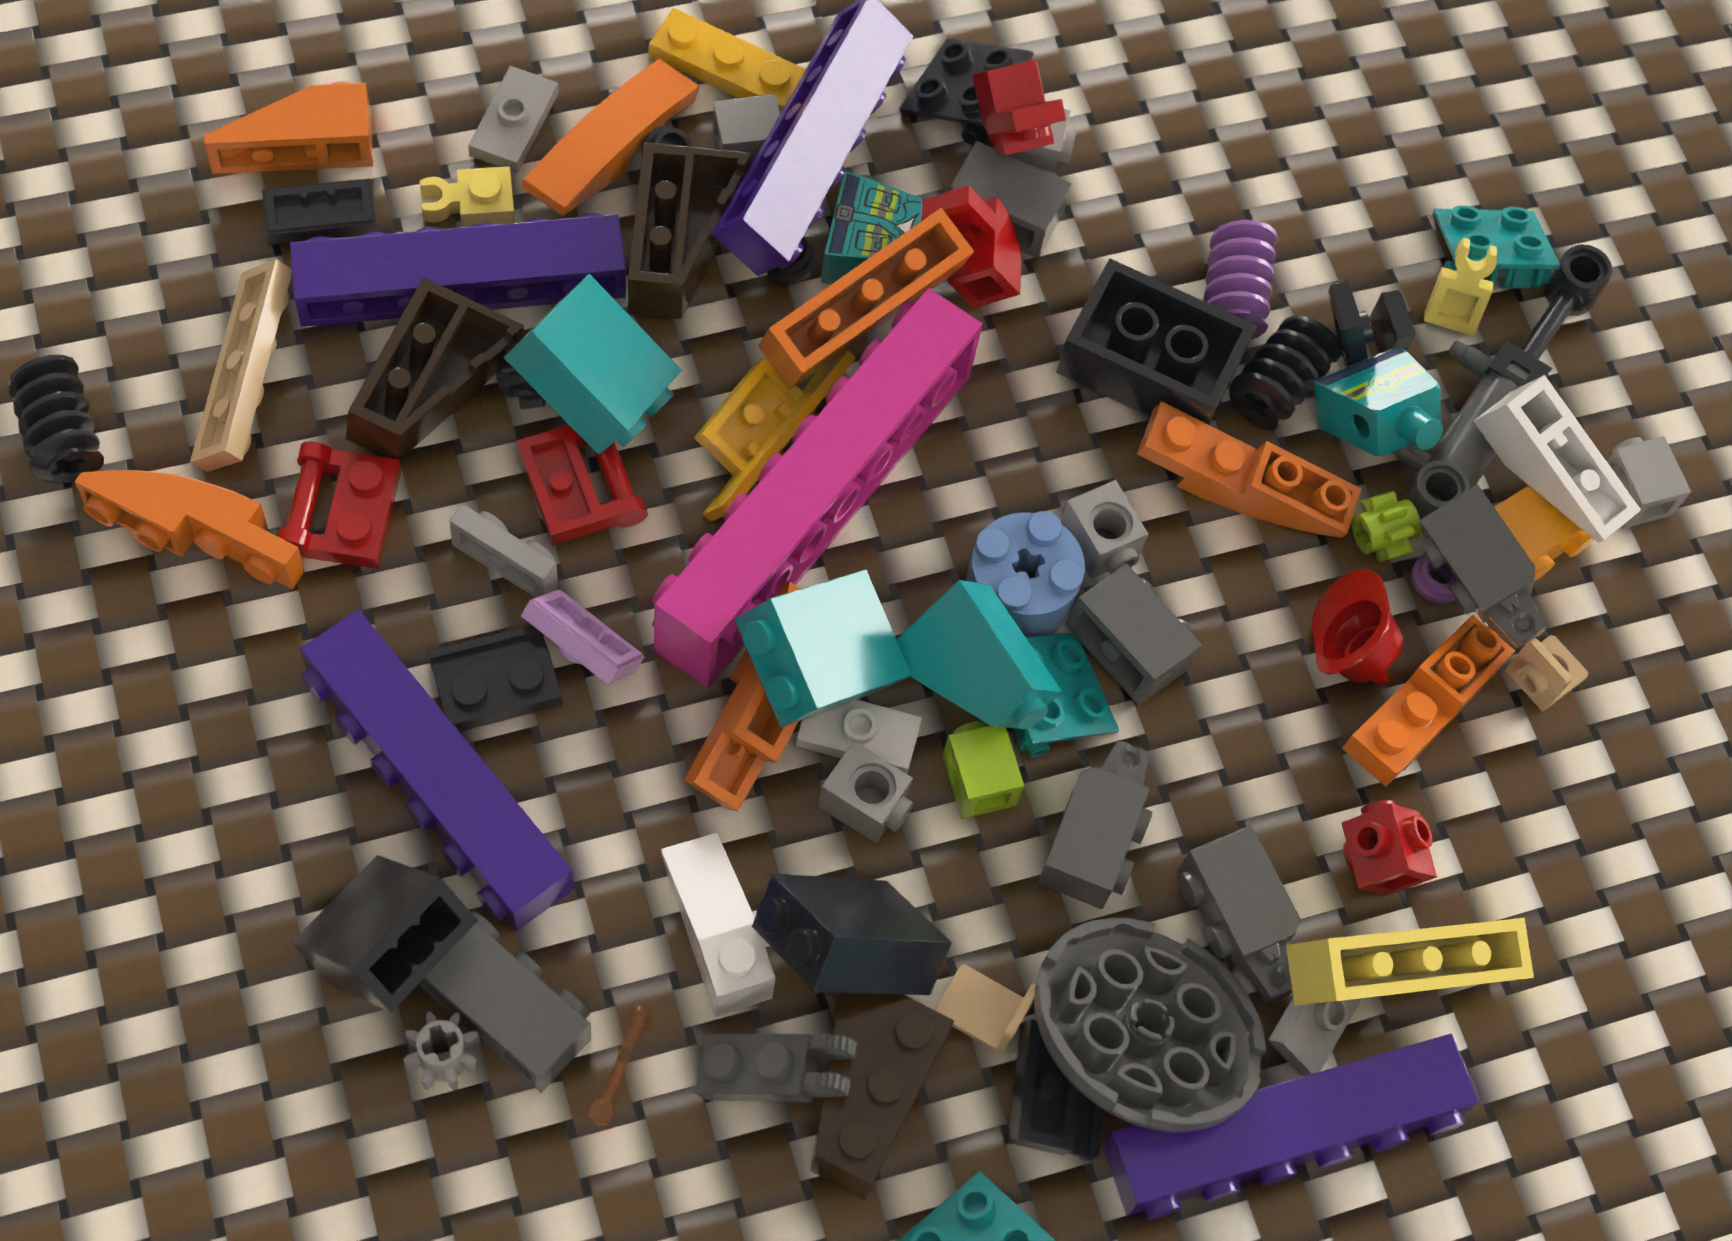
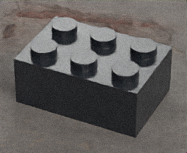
[1056,258,1257,425]

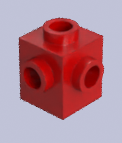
[1341,800,1437,896]

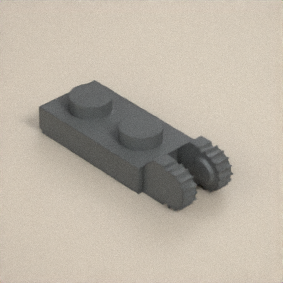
[695,1034,857,1102]

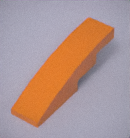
[521,59,700,216]

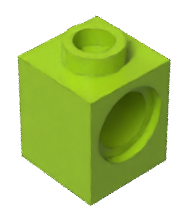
[942,721,1024,819]

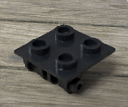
[899,38,1034,146]

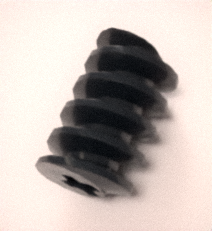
[1229,316,1343,431]
[8,355,104,484]

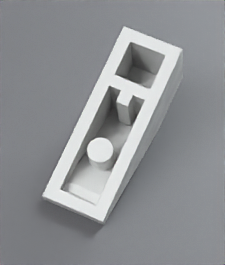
[1473,375,1641,543]
[661,832,776,1017]

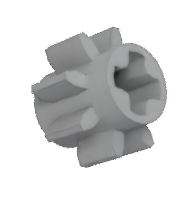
[403,1011,480,1091]

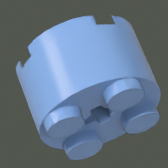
[966,511,1085,638]

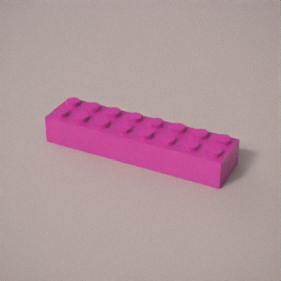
[652,288,983,690]

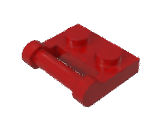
[516,425,648,545]
[278,441,402,569]

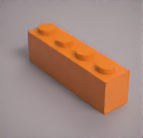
[758,208,974,390]

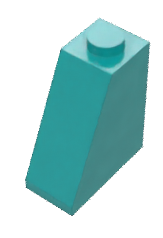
[897,580,1062,729]

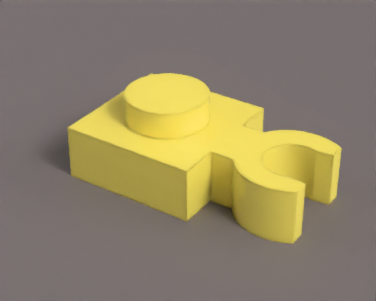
[420,166,515,226]
[1424,238,1497,336]

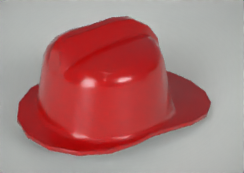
[1312,569,1404,686]

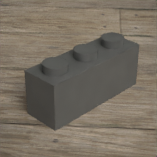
[418,912,591,1093]

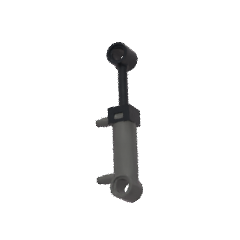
[1391,244,1613,520]

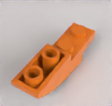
[1137,401,1362,538]
[74,470,305,590]
[683,581,800,812]
[1342,614,1515,787]

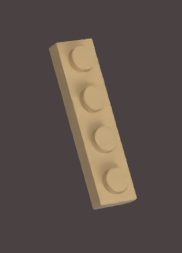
[190,259,292,472]

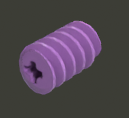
[1203,220,1278,339]

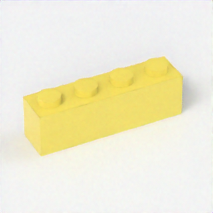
[1286,918,1534,1006]

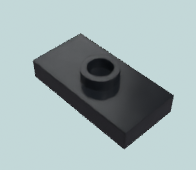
[262,178,377,245]
[1328,280,1375,367]

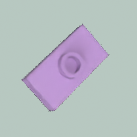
[521,589,644,685]

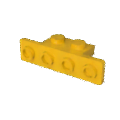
[694,350,856,522]

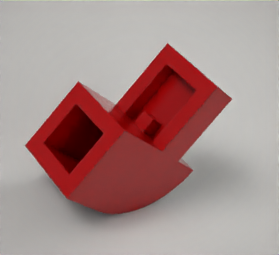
[972,59,1067,156]
[922,185,1021,308]

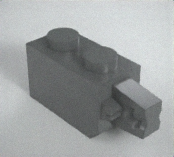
[1417,484,1546,648]
[1037,740,1153,909]
[1178,825,1301,1003]

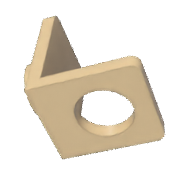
[1505,635,1588,712]
[935,965,1035,1055]

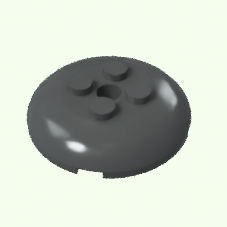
[1034,918,1266,1132]

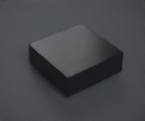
[1369,290,1416,354]

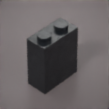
[291,855,478,1013]
[752,873,952,995]

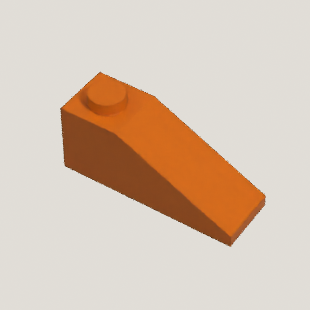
[204,81,373,174]

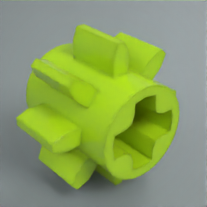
[1352,491,1421,562]

